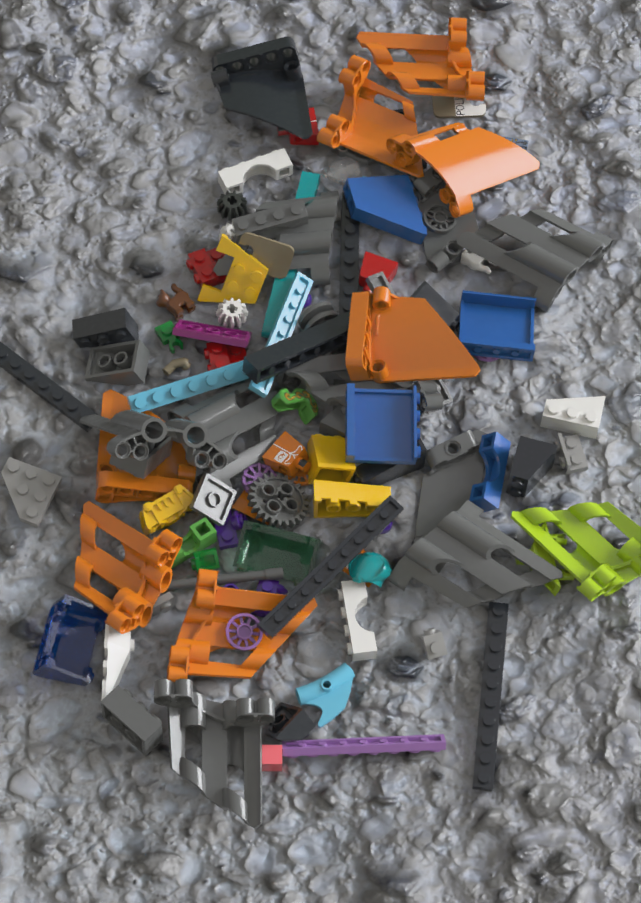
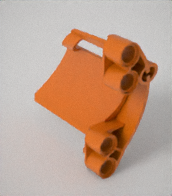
[386,122,540,218]

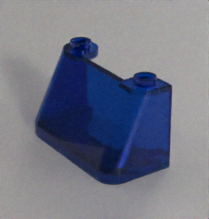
[33,594,108,686]

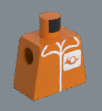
[262,431,311,476]

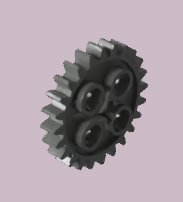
[247,472,310,530]

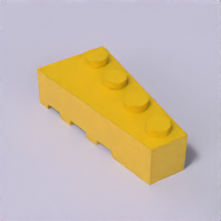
[313,480,391,518]

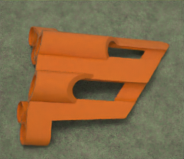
[356,17,485,101]
[74,501,183,634]

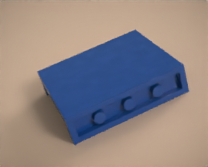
[459,290,536,362]
[345,383,421,465]

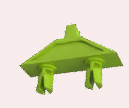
[515,523,575,596]

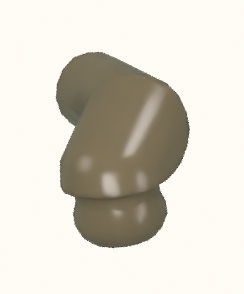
[162,357,191,376]

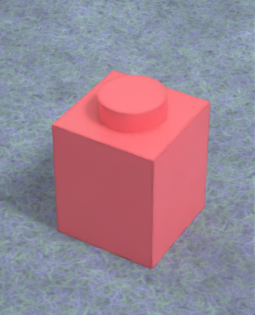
[262,745,282,771]

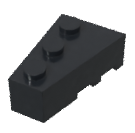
[72,308,139,348]

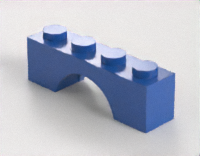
[469,431,511,512]

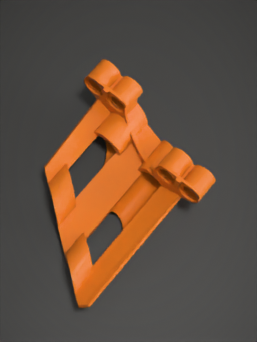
[167,569,318,682]

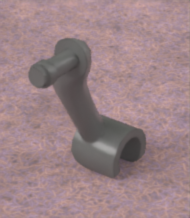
[337,147,375,165]

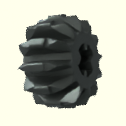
[217,190,247,221]

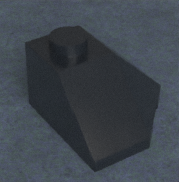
[265,702,315,740]

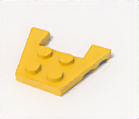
[197,234,268,304]

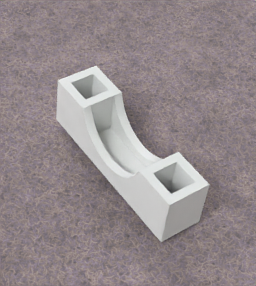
[218,148,293,195]
[337,580,377,662]

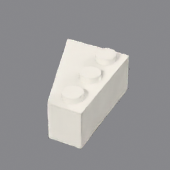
[540,396,606,439]

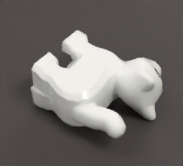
[460,249,497,274]

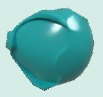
[348,552,392,588]

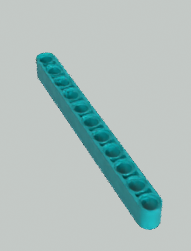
[261,171,320,338]

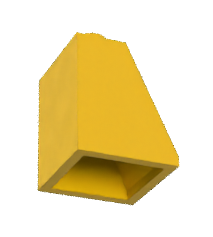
[307,434,356,485]

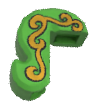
[271,388,319,425]

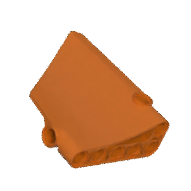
[95,389,196,503]

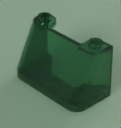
[233,520,323,586]

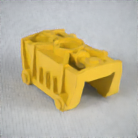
[139,484,194,536]

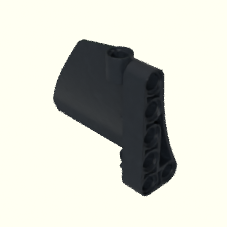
[211,36,313,139]

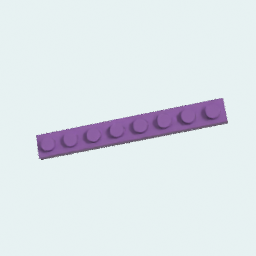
[282,734,446,758]

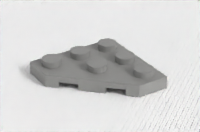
[1,457,62,528]

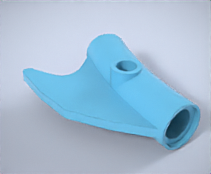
[295,663,355,728]

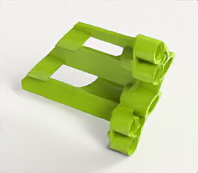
[510,502,641,602]

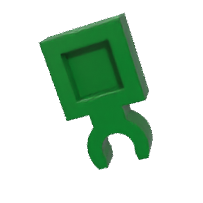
[154,320,183,354]

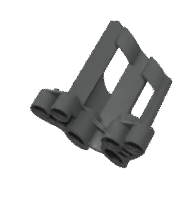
[154,679,275,829]

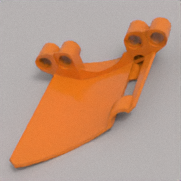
[317,55,424,178]

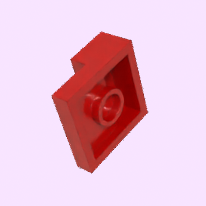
[186,247,227,288]
[203,342,247,371]

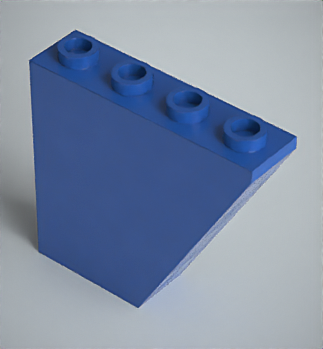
[343,175,427,244]

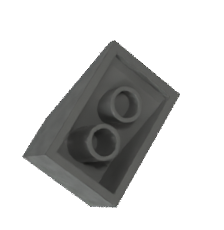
[84,340,150,386]

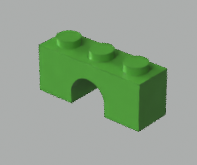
[171,517,217,569]

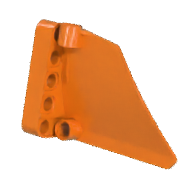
[345,286,480,384]

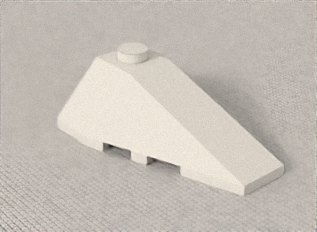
[101,624,135,701]

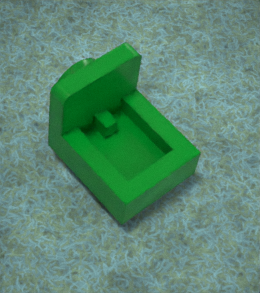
[190,547,220,574]

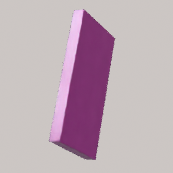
[172,319,252,348]

